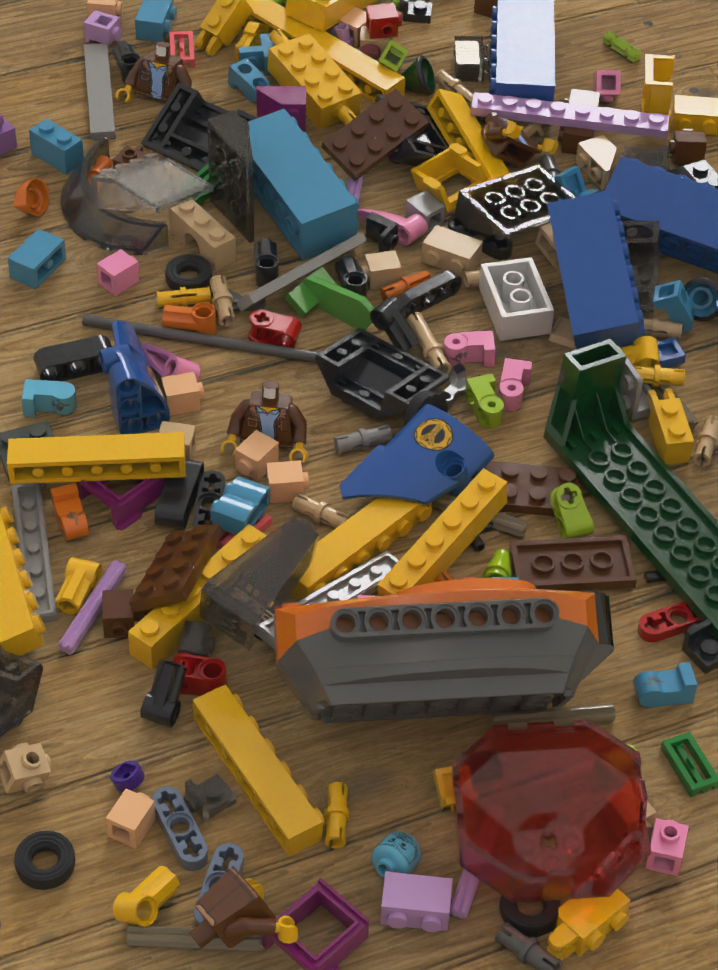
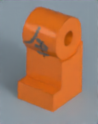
[50,483,89,541]

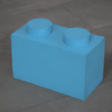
[135,0,177,42]
[29,119,84,175]
[8,229,66,289]

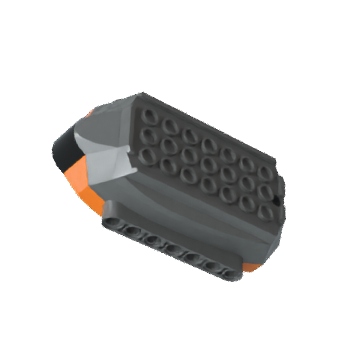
[274,577,614,723]

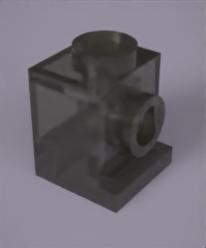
[178,620,215,664]

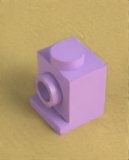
[84,10,122,45]

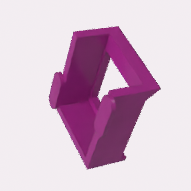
[76,478,166,530]
[262,878,369,970]

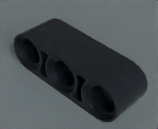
[33,335,112,381]
[155,459,204,529]

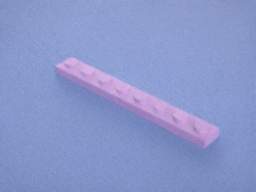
[471,92,669,138]

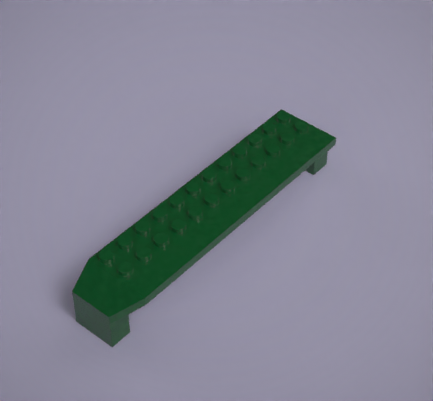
[543,339,718,640]

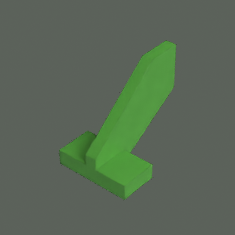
[284,266,375,330]

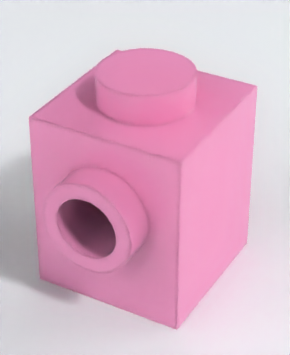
[593,70,621,103]
[97,249,139,296]
[645,818,689,876]

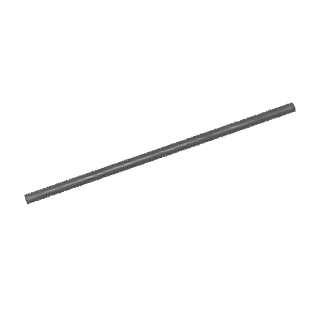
[82,314,319,363]

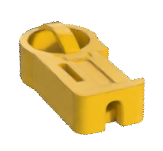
[235,21,263,62]

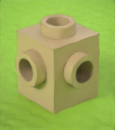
[0,743,52,794]

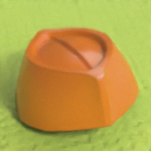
[13,178,49,216]

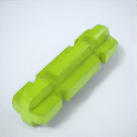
[603,31,642,63]

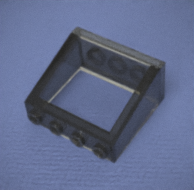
[199,516,320,651]

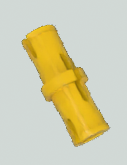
[156,287,211,309]
[634,365,685,387]
[324,782,350,849]

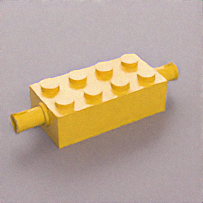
[267,29,362,130]

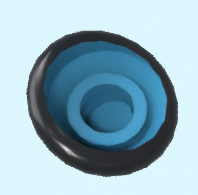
[684,277,718,322]

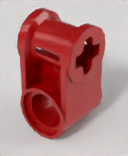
[248,309,302,348]
[173,652,228,696]

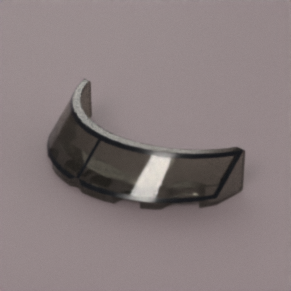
[61,136,169,255]

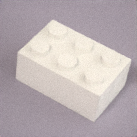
[479,257,554,341]

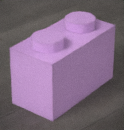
[380,871,453,932]

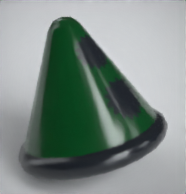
[401,55,436,94]

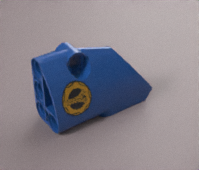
[99,321,170,434]
[340,404,494,505]

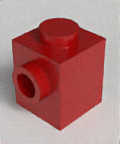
[366,3,402,39]

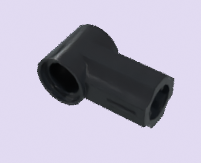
[112,41,141,83]
[254,238,279,287]
[335,255,367,298]
[370,296,419,352]
[140,660,187,728]

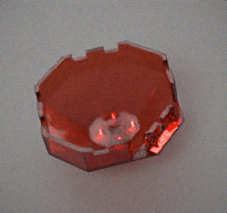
[452,719,651,903]

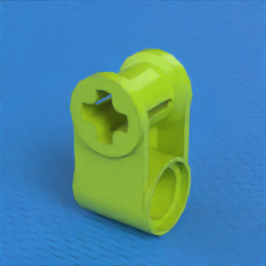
[549,483,594,539]

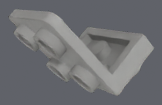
[618,346,659,421]

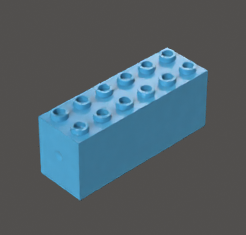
[230,108,359,261]

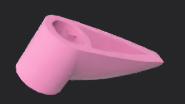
[357,209,428,246]
[141,343,200,380]

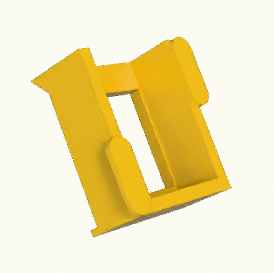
[641,54,675,134]
[411,143,490,213]

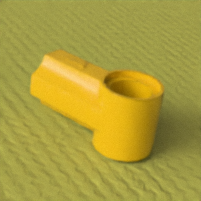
[621,336,660,367]
[55,557,103,616]
[113,866,180,927]

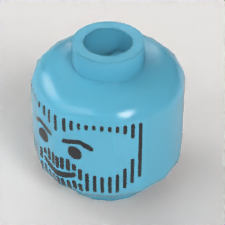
[372,832,421,878]

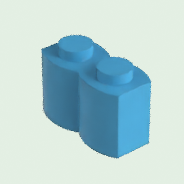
[210,477,271,535]

